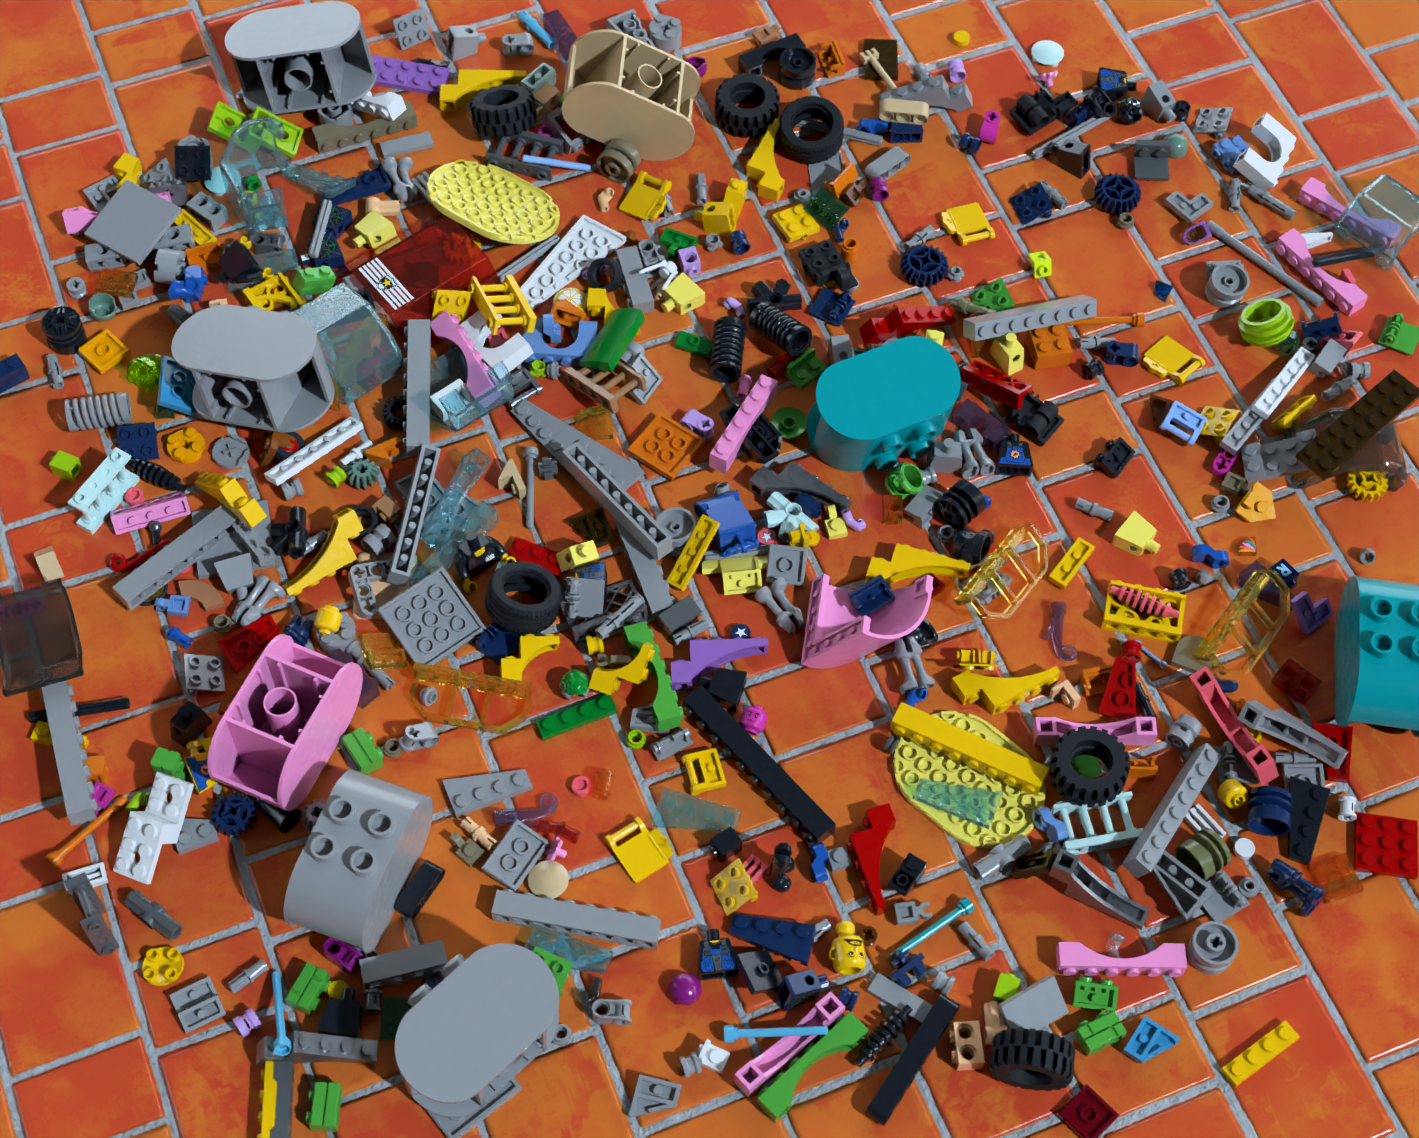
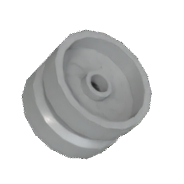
[1205,262,1250,309]
[655,507,697,556]
[1187,921,1239,975]

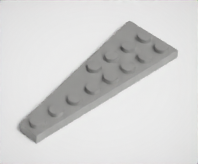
[510,399,645,510]

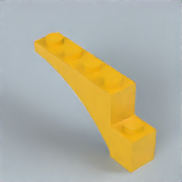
[439,69,527,111]
[745,118,785,202]
[194,471,267,528]
[281,507,364,596]
[865,543,971,584]
[950,666,1061,715]

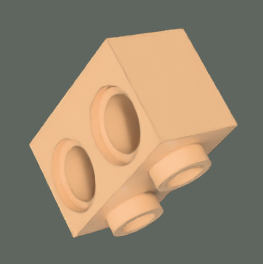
[948,1021,985,1071]

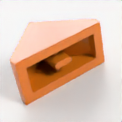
[549,299,586,330]

